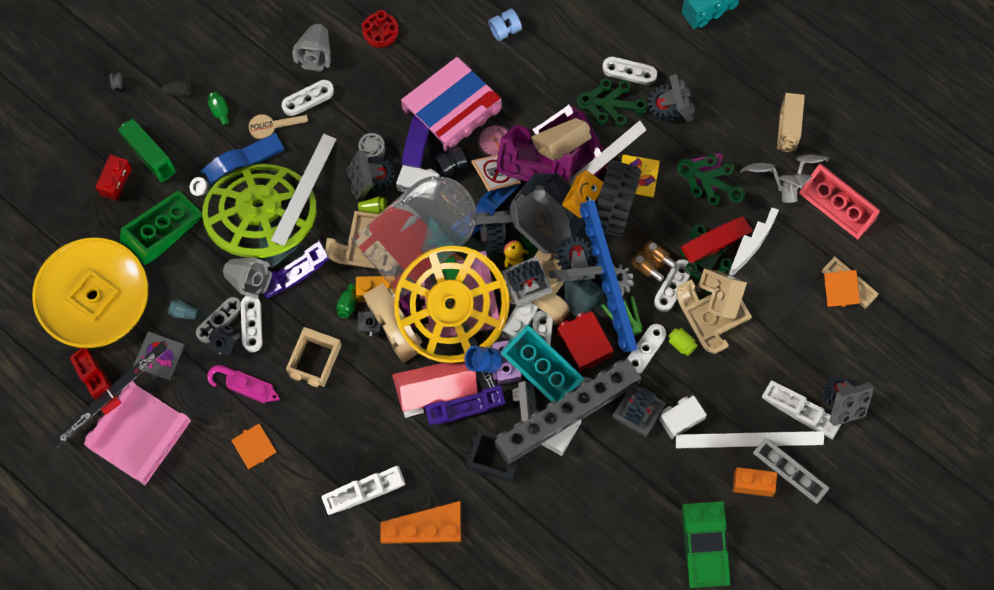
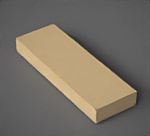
[821,257,879,309]

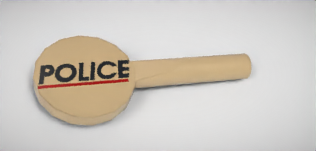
[249,115,308,139]

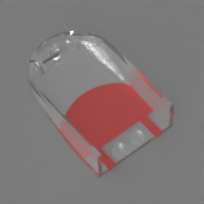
[351,176,476,297]

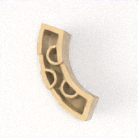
[363,283,422,363]

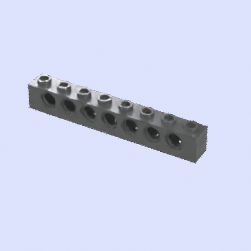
[495,359,641,465]

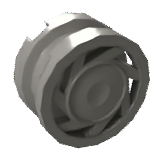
[358,133,386,160]

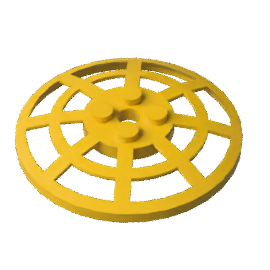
[393,245,509,363]

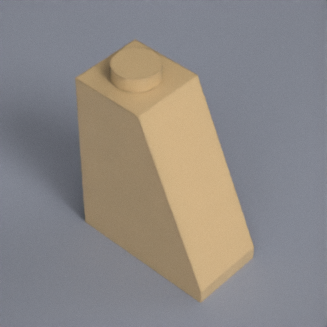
[531,118,592,160]

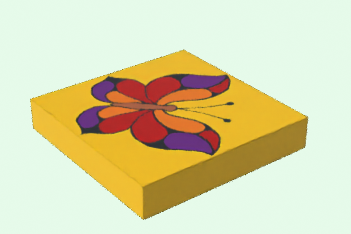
[622,155,660,197]

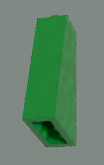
[118,119,176,184]

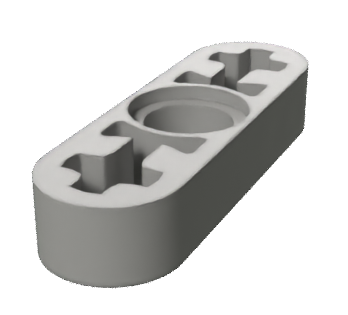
[196,297,241,343]

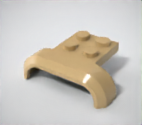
[325,211,400,270]
[498,250,570,325]
[676,279,752,354]

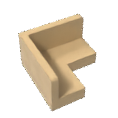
[698,269,747,319]

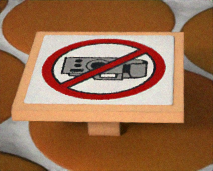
[472,155,521,192]

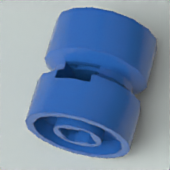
[465,346,502,373]

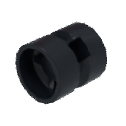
[434,146,469,179]

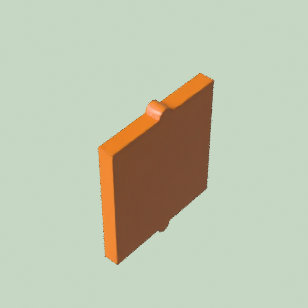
[824,270,860,307]
[231,424,277,469]

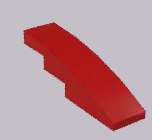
[681,216,753,263]
[70,348,121,415]

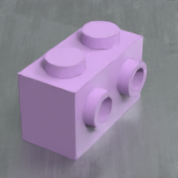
[492,340,521,385]

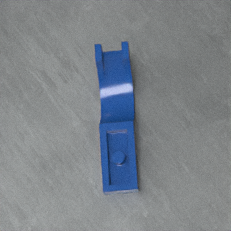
[201,133,285,187]
[450,184,520,241]

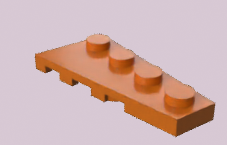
[381,501,461,543]

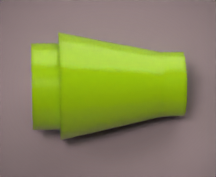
[358,196,387,214]

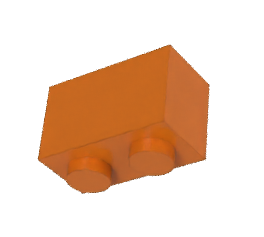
[733,467,777,497]

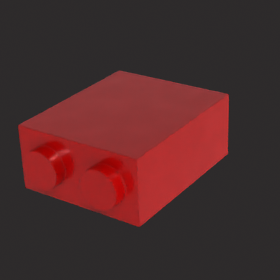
[557,311,614,373]

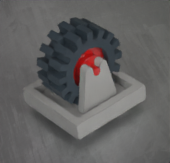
[502,256,553,307]

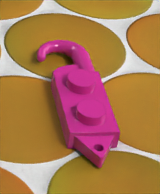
[207,365,280,404]

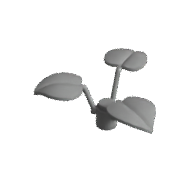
[740,155,829,203]

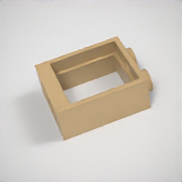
[777,93,805,152]
[286,327,342,387]

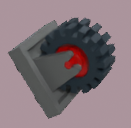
[648,74,695,122]
[347,150,395,201]
[470,211,513,255]
[549,237,602,282]
[822,375,874,426]
[612,386,666,437]

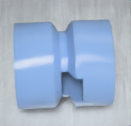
[488,9,522,41]

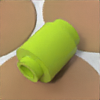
[668,328,698,356]

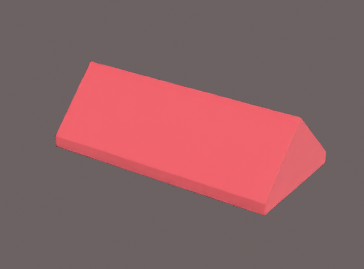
[799,163,881,239]
[392,361,478,412]

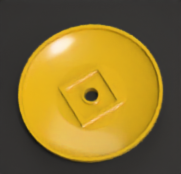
[32,238,148,348]

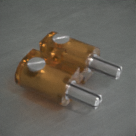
[631,240,677,281]

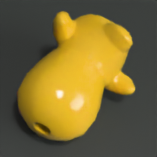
[504,240,529,268]

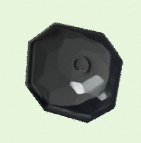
[510,173,586,254]

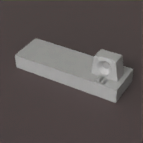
[512,381,539,434]

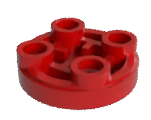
[362,10,399,48]

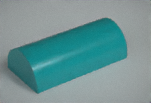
[500,325,584,402]

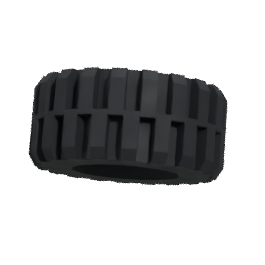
[596,160,641,237]

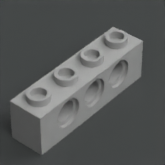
[753,438,829,504]

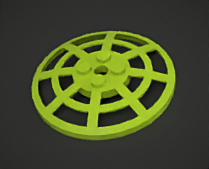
[202,164,316,258]

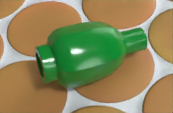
[208,92,229,126]
[336,284,357,318]

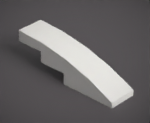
[729,208,779,276]
[762,380,841,440]
[322,466,406,515]

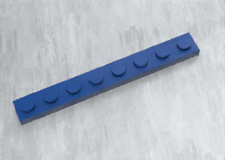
[580,200,638,352]

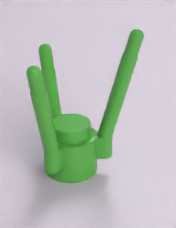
[601,296,643,336]

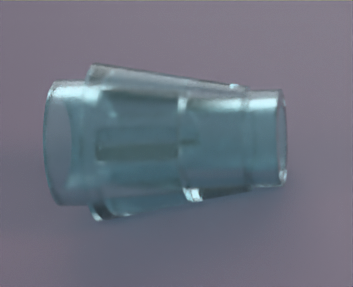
[168,299,198,320]

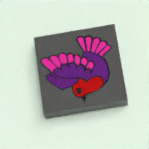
[133,332,185,381]

